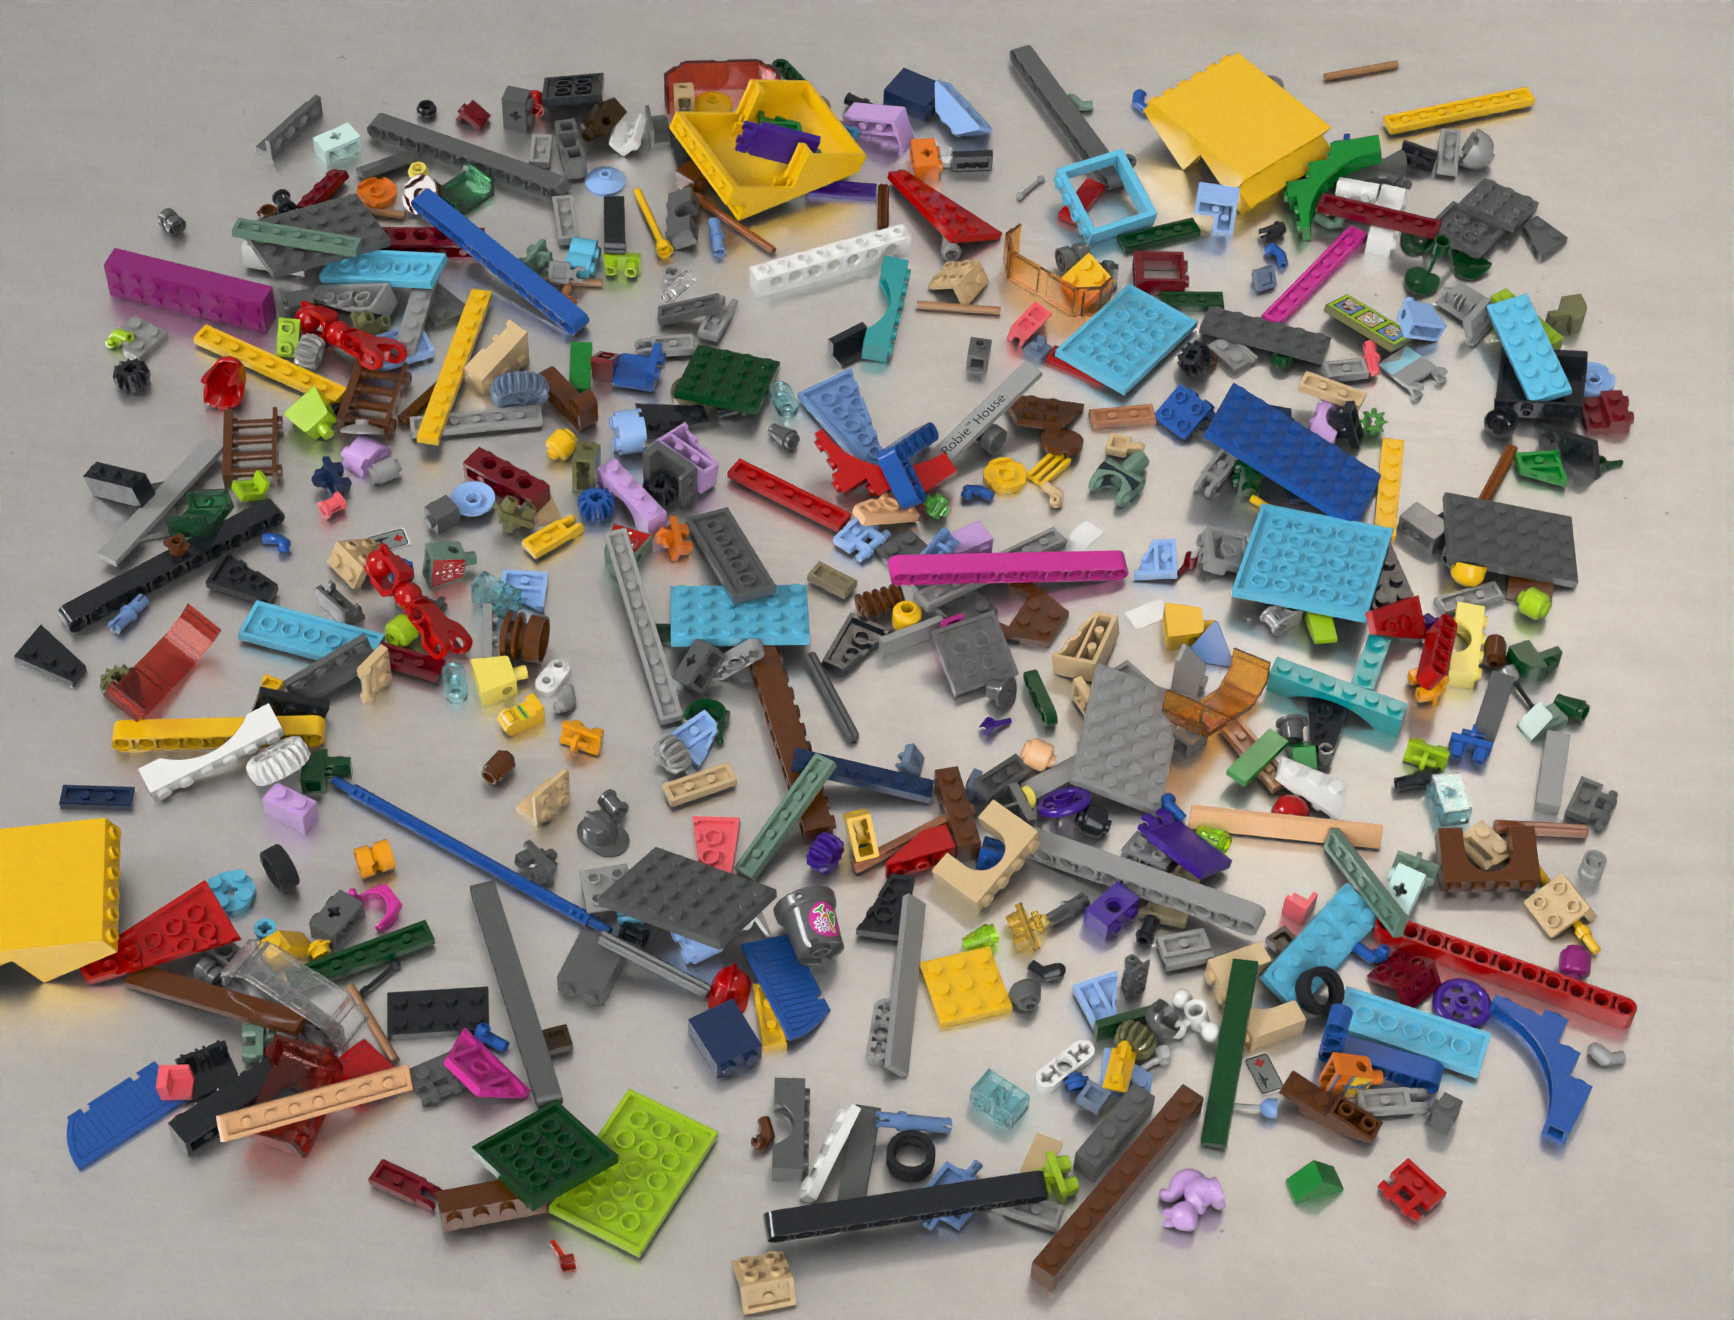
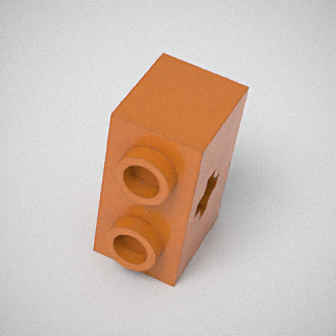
[910,138,943,181]

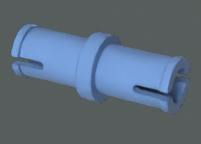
[708,217,726,257]
[108,593,149,633]

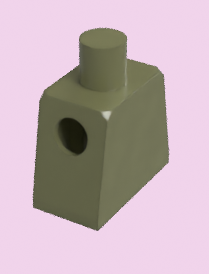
[572,442,601,493]

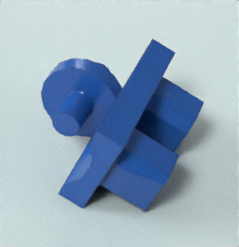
[1448,724,1494,765]

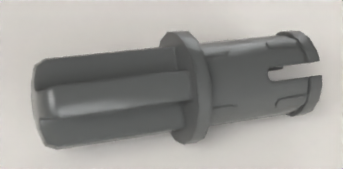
[1045,893,1090,926]

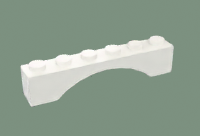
[138,703,285,800]

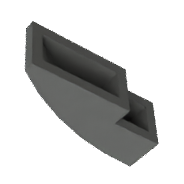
[1475,670,1515,744]

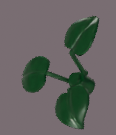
[1400,232,1492,296]

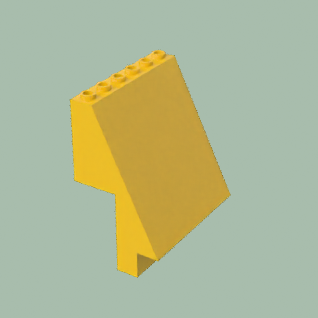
[1143,53,1332,215]
[669,79,867,221]
[0,818,121,983]

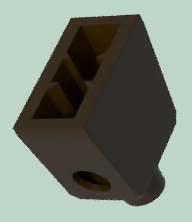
[580,97,627,142]

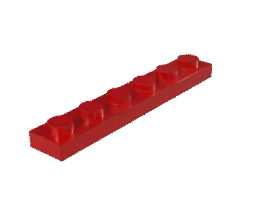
[727,458,851,533]

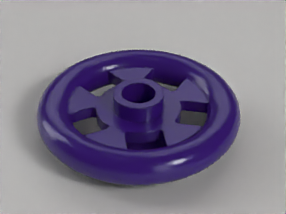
[1036,787,1092,818]
[1433,978,1491,1028]

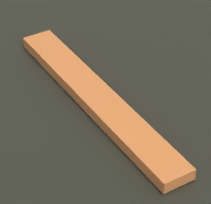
[1189,805,1383,849]
[216,1064,413,1142]

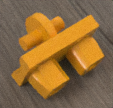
[1407,668,1449,707]
[559,719,604,756]

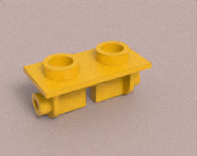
[1102,1040,1137,1093]

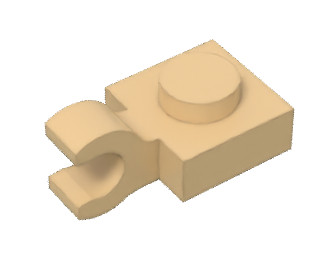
[1105,433,1145,458]

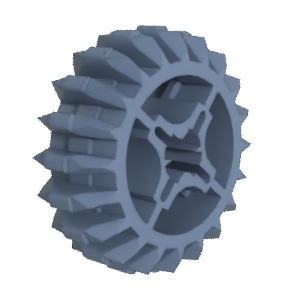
[490,370,549,408]

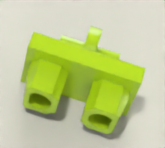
[603,246,642,277]
[276,317,301,358]
[1403,737,1450,773]
[1037,1151,1079,1205]

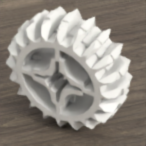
[246,736,311,786]

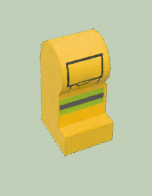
[497,693,545,736]

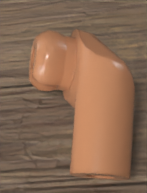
[560,284,578,304]

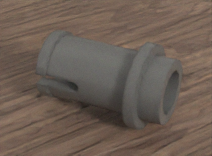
[1316,743,1334,771]

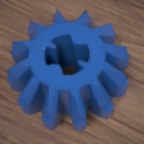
[578,486,615,523]

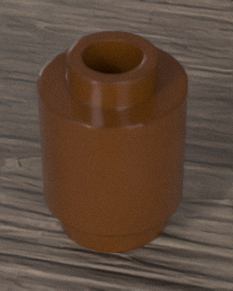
[1482,634,1507,669]
[481,750,516,785]

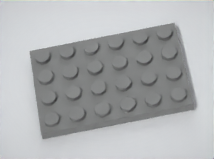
[1070,663,1184,817]

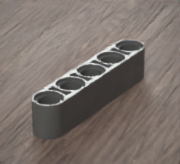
[837,1104,881,1201]

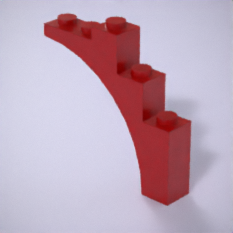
[814,429,957,498]

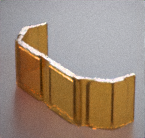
[1003,223,1114,318]
[1162,648,1271,737]

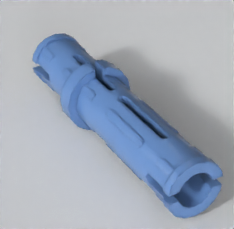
[874,1110,952,1134]

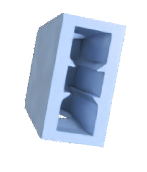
[1397,297,1447,342]

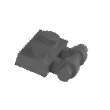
[1564,776,1618,831]
[409,1051,466,1105]

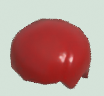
[1271,795,1310,817]

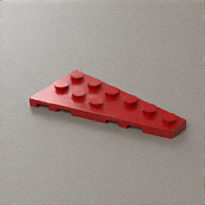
[887,169,1002,243]
[80,880,242,985]

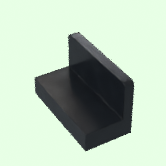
[827,322,867,368]

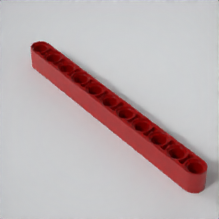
[1373,917,1637,1029]

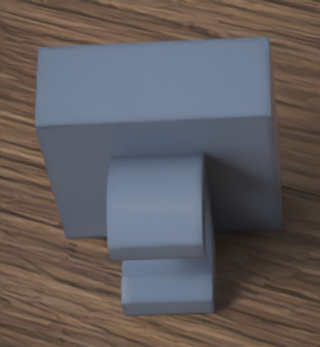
[1251,265,1277,292]
[1023,335,1053,364]
[895,743,925,776]
[965,768,984,802]
[1076,1080,1112,1115]

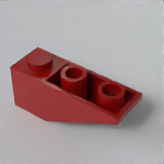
[885,824,956,879]

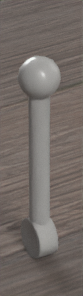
[1016,175,1045,200]

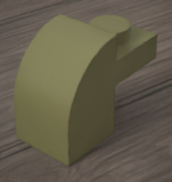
[1545,294,1587,335]

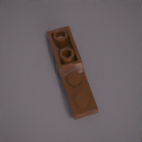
[1279,1070,1383,1143]

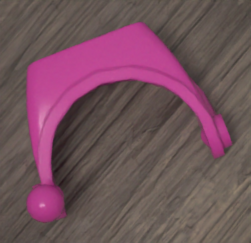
[348,884,402,932]

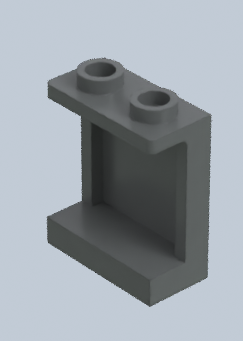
[643,441,697,508]

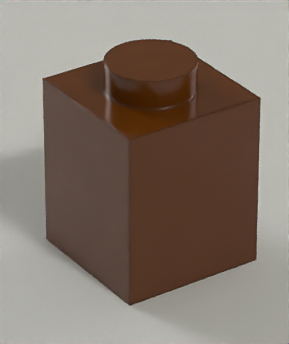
[676,160,708,193]

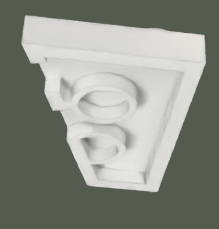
[1275,756,1348,820]

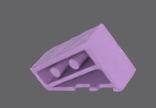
[843,102,914,154]
[655,422,719,494]

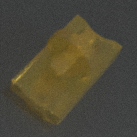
[1005,902,1049,951]

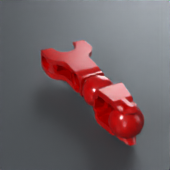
[294,300,407,370]
[363,543,473,660]

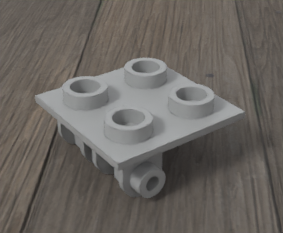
[1435,281,1485,321]
[1121,831,1173,872]
[579,863,629,914]

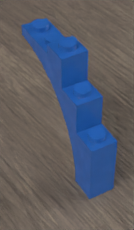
[1489,994,1593,1145]

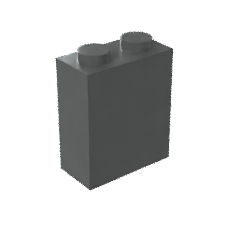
[557,930,627,1006]

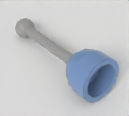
[1234,1098,1278,1119]

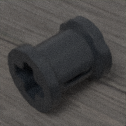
[272,189,297,214]
[618,921,650,950]

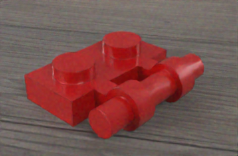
[1377,1158,1447,1223]

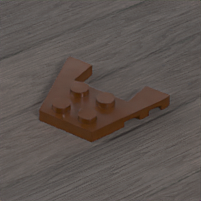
[999,582,1069,648]

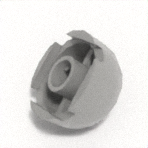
[1458,128,1495,170]

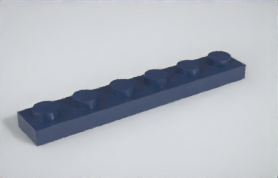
[791,748,934,804]

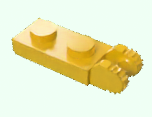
[522,514,585,560]

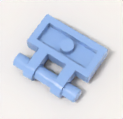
[833,518,891,562]

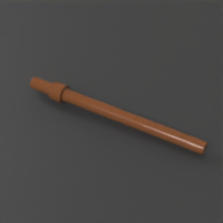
[683,186,776,255]

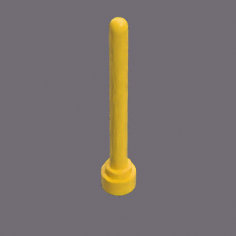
[633,188,673,258]

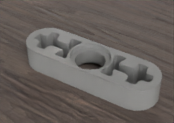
[712,639,764,682]
[866,998,891,1067]

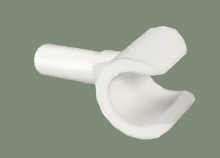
[940,147,953,168]
[1139,1045,1171,1070]

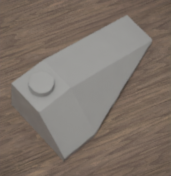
[312,283,398,317]

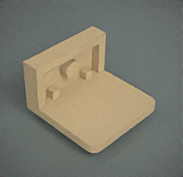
[928,260,989,304]
[327,538,379,590]

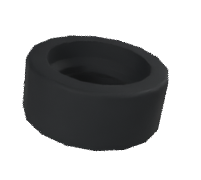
[259,844,300,893]
[1295,966,1345,1015]
[886,1130,935,1182]

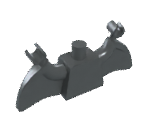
[1299,150,1412,195]

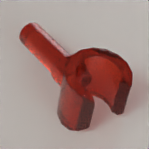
[550,1240,576,1271]

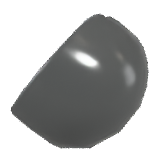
[1145,999,1180,1039]

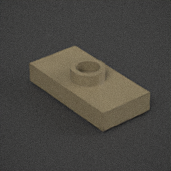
[807,561,857,600]

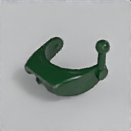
[683,698,730,746]

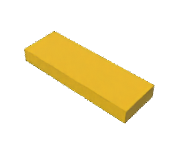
[753,983,787,1052]

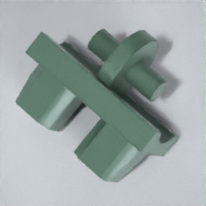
[519,239,553,274]
[1392,850,1440,889]
[242,1024,284,1064]

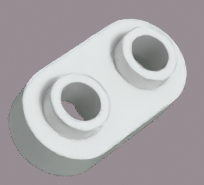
[535,658,571,698]

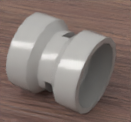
[1578,850,1607,883]

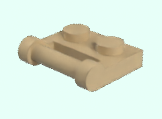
[357,644,392,704]
[1463,820,1509,872]

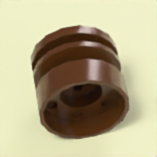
[499,610,550,664]

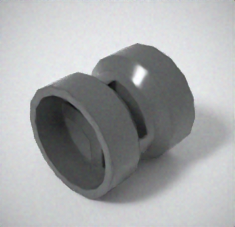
[157,208,186,237]
[193,956,229,987]

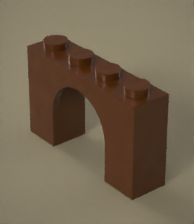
[1434,826,1541,893]

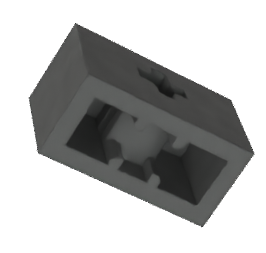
[501,85,535,133]
[672,638,727,695]
[309,889,366,951]

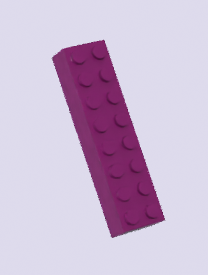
[104,248,277,334]

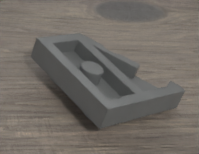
[1522,216,1568,261]

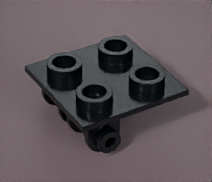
[175,1040,238,1100]

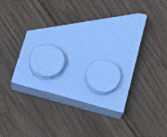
[1134,539,1178,581]
[500,569,549,612]
[1072,971,1118,1030]

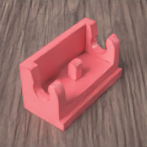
[1006,301,1052,347]

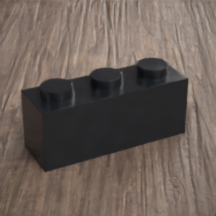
[83,462,155,508]

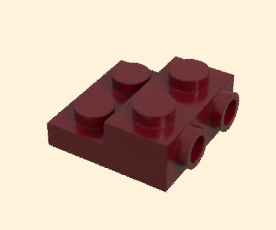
[1582,390,1634,435]

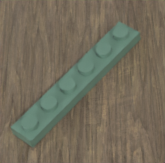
[232,218,362,257]
[734,753,837,881]
[1323,828,1409,938]

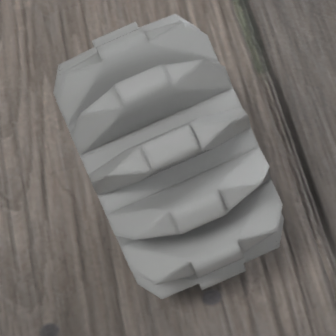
[294,333,325,371]
[653,734,692,775]

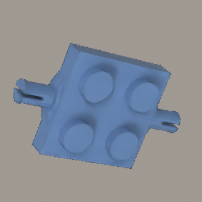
[923,1160,983,1231]

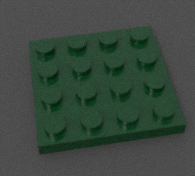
[674,345,780,415]
[471,1100,618,1212]

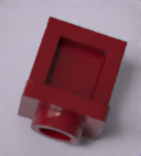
[456,100,491,131]

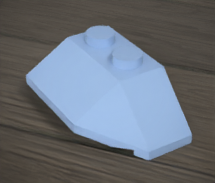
[935,80,993,137]

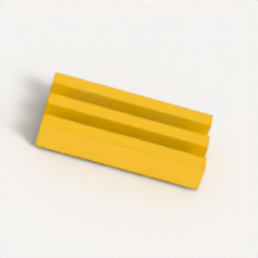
[1027,453,1071,487]

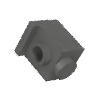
[1424,1092,1463,1136]

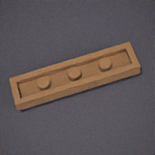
[1218,714,1285,794]

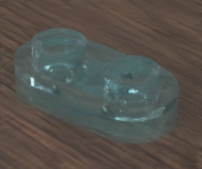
[769,381,798,418]
[442,662,468,704]

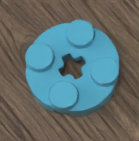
[208,869,256,917]

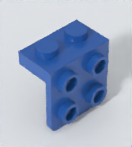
[612,342,666,392]
[1154,384,1215,440]

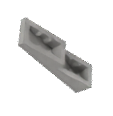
[1534,730,1571,815]

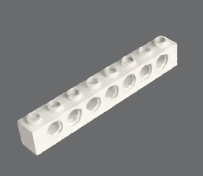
[749,224,911,299]

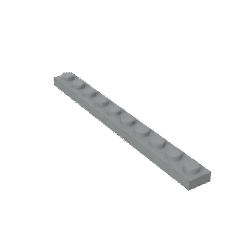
[604,528,684,725]

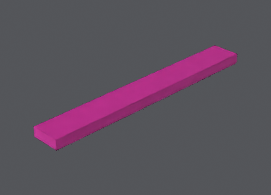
[1261,225,1368,324]

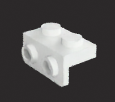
[609,114,647,157]
[1335,177,1380,205]

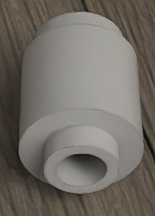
[367,456,402,485]

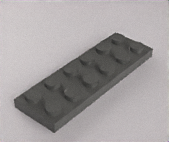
[1199,306,1332,365]
[686,507,776,604]
[875,529,998,619]

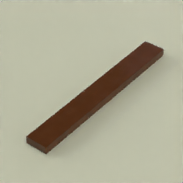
[124,967,310,1037]

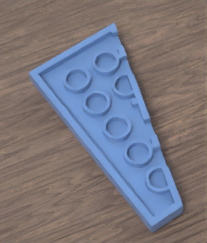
[798,368,882,466]

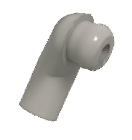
[553,684,576,714]
[1588,1043,1626,1066]

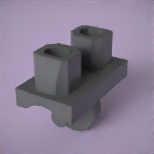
[514,840,558,886]

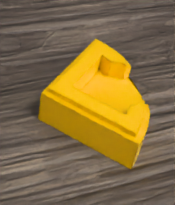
[262,674,285,691]

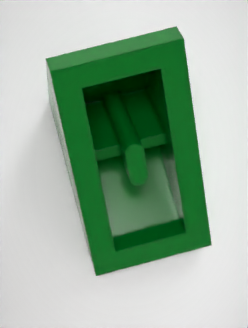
[1285,741,1317,770]
[1285,1160,1344,1204]

